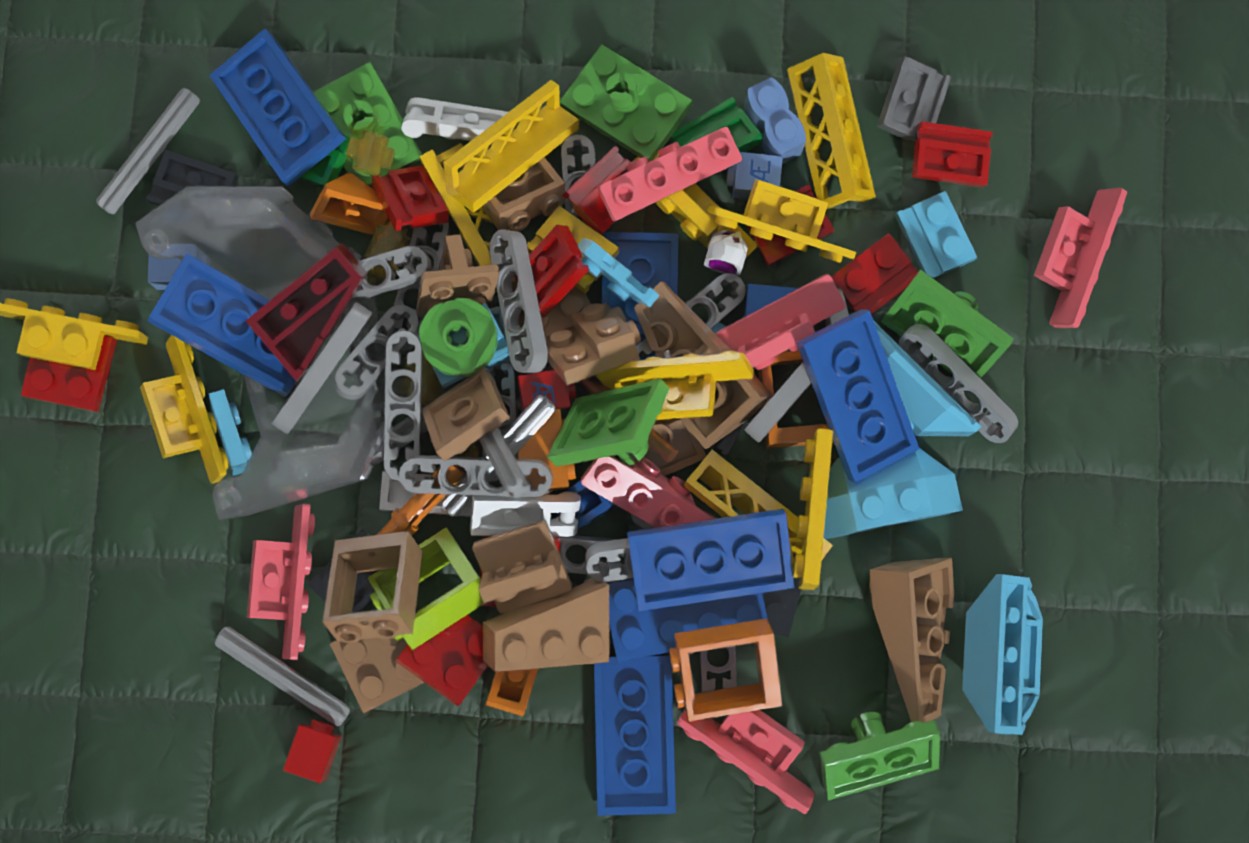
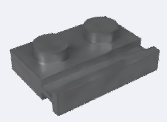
[877,56,951,142]

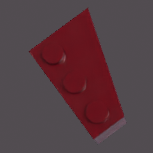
[246,243,368,381]

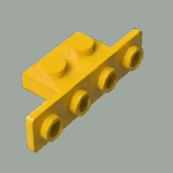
[633,154,757,259]
[707,179,856,263]
[0,298,148,370]
[140,335,228,484]
[596,351,753,420]

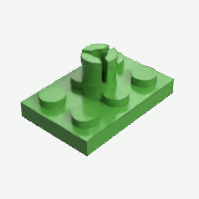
[560,44,693,162]
[314,62,422,188]
[881,270,1014,379]
[547,378,670,467]
[820,712,940,800]

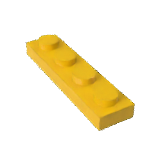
[793,428,833,591]

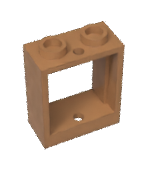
[323,531,422,643]

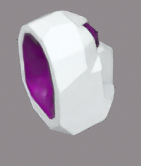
[704,230,748,275]

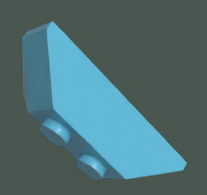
[873,320,982,436]
[823,448,963,539]
[962,574,1043,735]

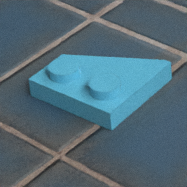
[578,238,660,307]

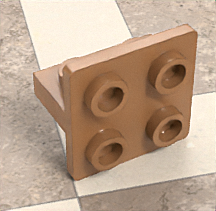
[416,234,500,318]
[472,520,572,614]

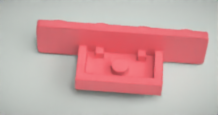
[598,127,742,221]
[1034,187,1127,328]
[715,274,846,370]
[581,456,717,528]
[247,504,315,660]
[677,708,815,814]

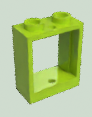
[368,527,484,650]

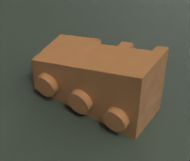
[483,578,609,672]

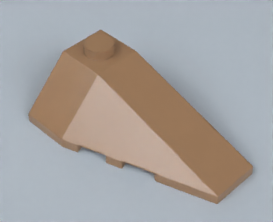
[634,281,773,449]
[869,557,954,723]

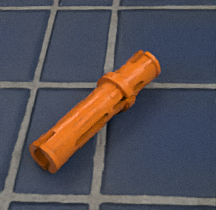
[377,465,466,535]

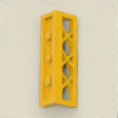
[787,53,876,209]
[443,80,579,213]
[419,143,515,292]
[683,450,833,571]

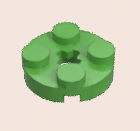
[419,298,498,377]

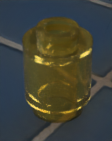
[363,221,412,279]
[398,349,439,407]

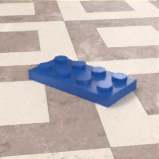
[209,28,347,186]
[599,232,679,382]
[147,253,296,397]
[796,309,919,483]
[627,509,794,611]
[608,579,768,662]
[594,656,676,816]

